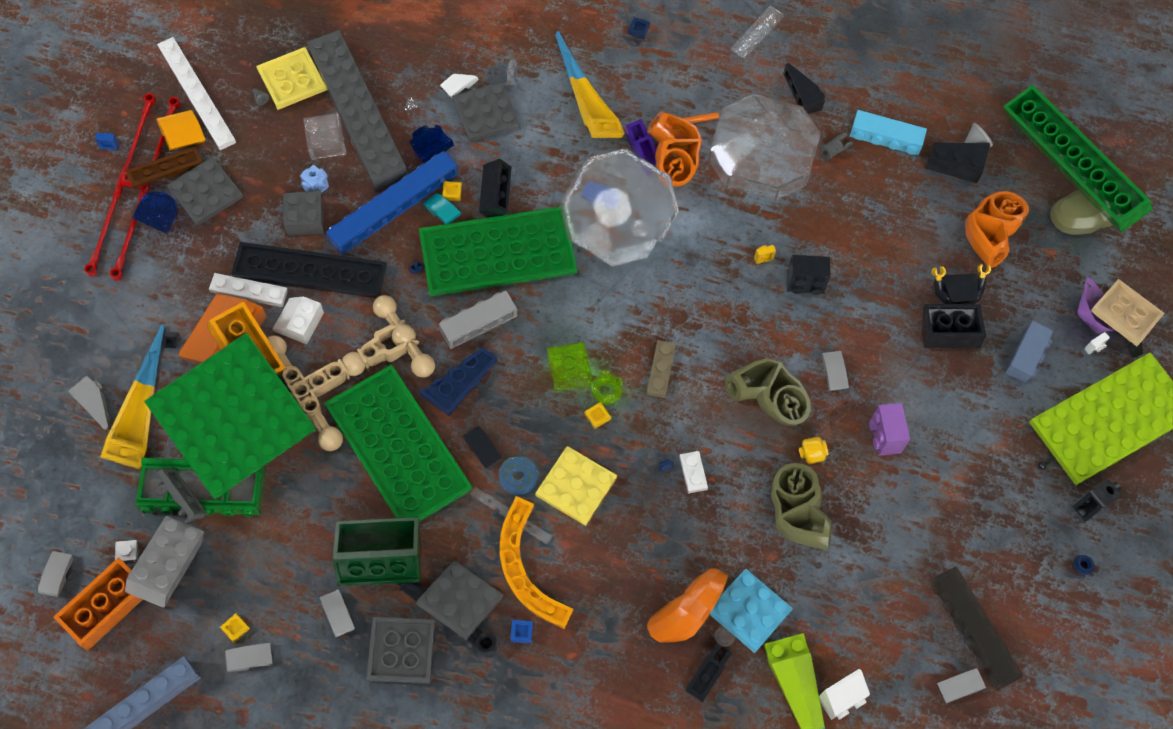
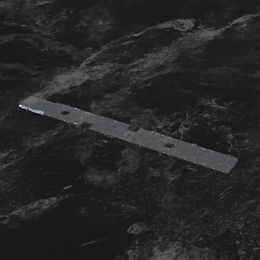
[470,487,552,544]

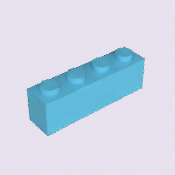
[850,110,927,155]

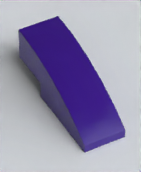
[623,119,656,175]

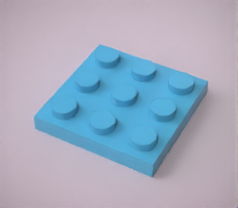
[710,569,793,653]

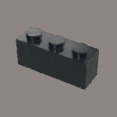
[479,159,512,218]

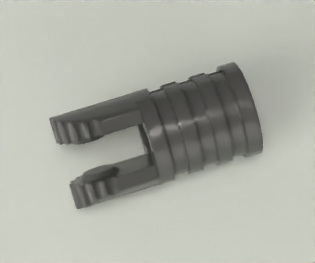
[819,131,853,160]

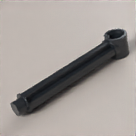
[396,582,497,657]

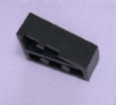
[925,143,990,183]

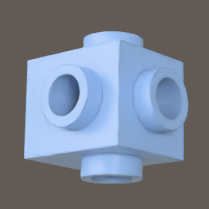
[300,165,329,193]

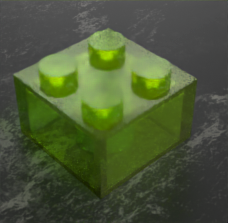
[547,342,592,392]

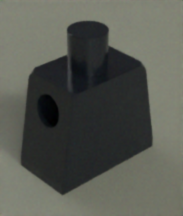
[1072,480,1122,522]

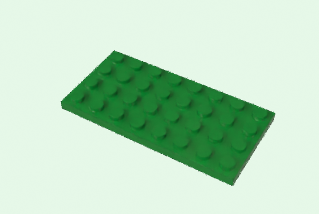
[419,206,577,297]
[324,364,473,522]

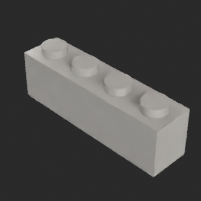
[439,291,517,349]

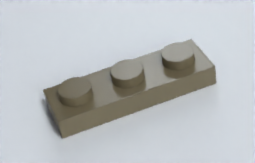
[647,340,676,398]

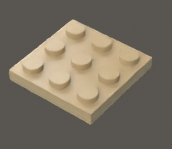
[1091,279,1165,346]

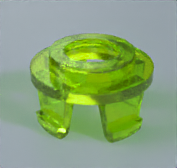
[591,370,623,404]

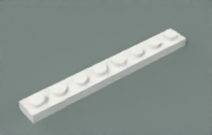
[157,37,236,150]

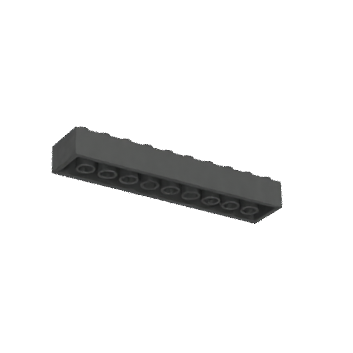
[307,30,407,192]

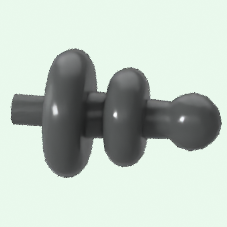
[252,88,269,106]

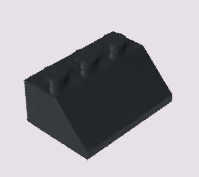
[922,304,986,348]

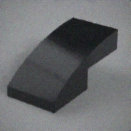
[462,425,502,469]

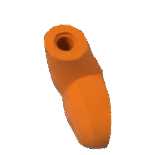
[647,111,702,188]
[965,191,1029,268]
[647,568,728,643]

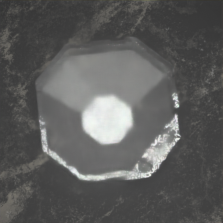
[708,93,821,201]
[559,148,679,266]

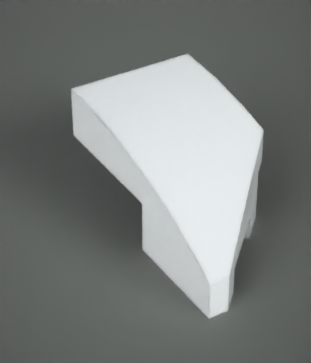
[440,74,479,99]

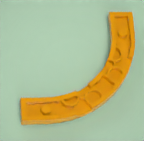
[500,496,573,629]

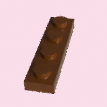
[125,147,203,189]

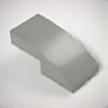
[822,351,849,391]
[38,551,74,597]
[320,589,355,637]
[225,643,272,672]
[937,668,986,703]

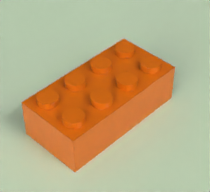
[53,557,143,651]

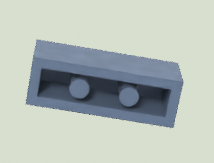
[1005,321,1053,383]

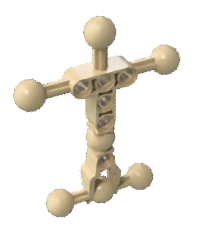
[267,295,435,451]

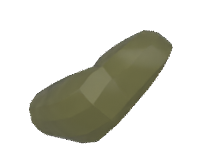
[725,358,811,426]
[771,463,832,550]

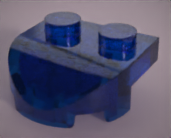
[410,125,455,163]
[132,192,179,234]

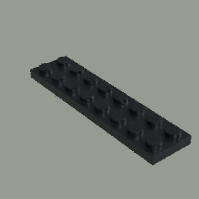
[231,242,387,298]

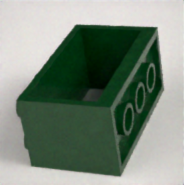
[333,517,422,586]

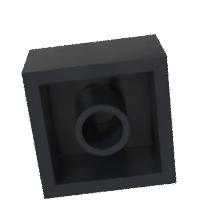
[787,255,831,295]

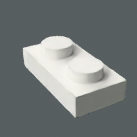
[679,451,708,494]

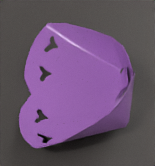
[1077,277,1114,334]

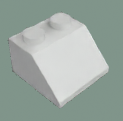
[272,296,324,344]
[819,669,870,720]

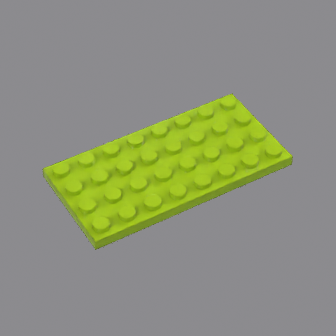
[1029,352,1173,486]

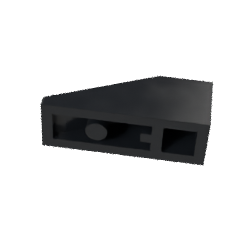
[783,63,826,116]

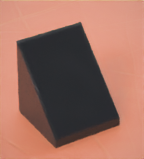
[163,332,179,348]
[1127,342,1143,358]

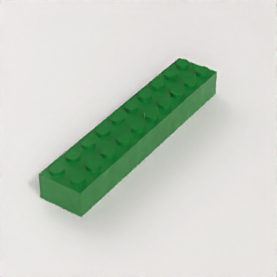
[1003,84,1152,233]

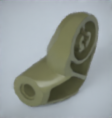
[1050,168,1121,235]

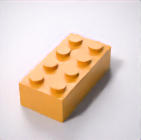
[206,301,286,375]

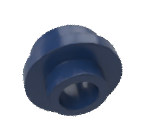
[1073,555,1094,575]

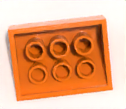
[177,293,267,365]

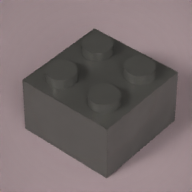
[283,191,324,236]

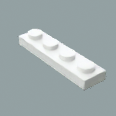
[209,273,288,307]

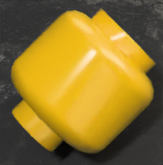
[799,437,829,464]

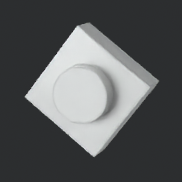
[1085,332,1110,355]
[115,540,138,563]

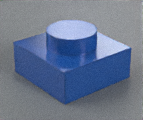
[95,132,119,150]
[510,620,533,644]

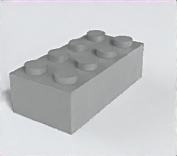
[125,516,204,608]

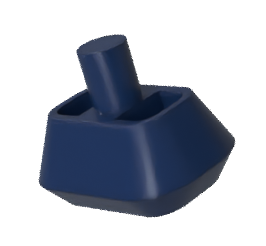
[409,261,424,274]
[659,458,674,472]

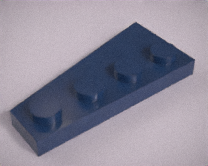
[419,347,498,417]

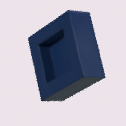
[628,17,650,39]

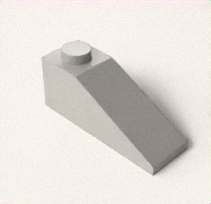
[68,376,112,434]

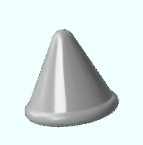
[964,123,993,147]

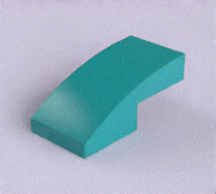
[423,193,461,224]

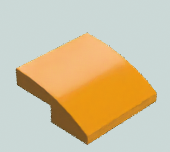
[156,110,206,151]

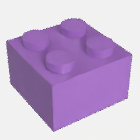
[869,403,910,456]

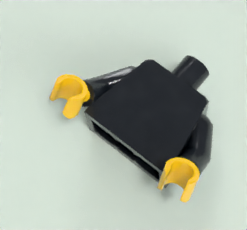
[931,264,991,304]

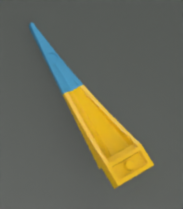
[555,31,625,138]
[100,324,164,469]

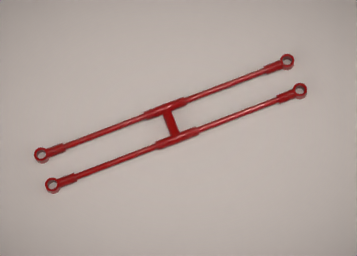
[84,93,180,281]

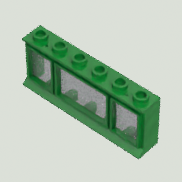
[134,458,266,517]

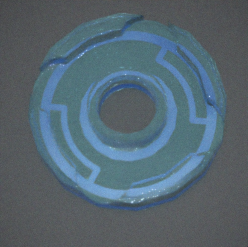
[499,456,538,495]

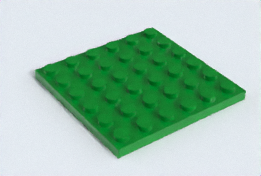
[144,333,316,500]

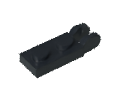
[685,643,732,703]

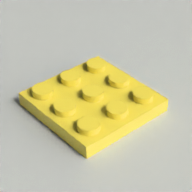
[256,47,327,110]
[535,446,617,526]

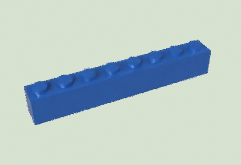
[326,151,458,256]

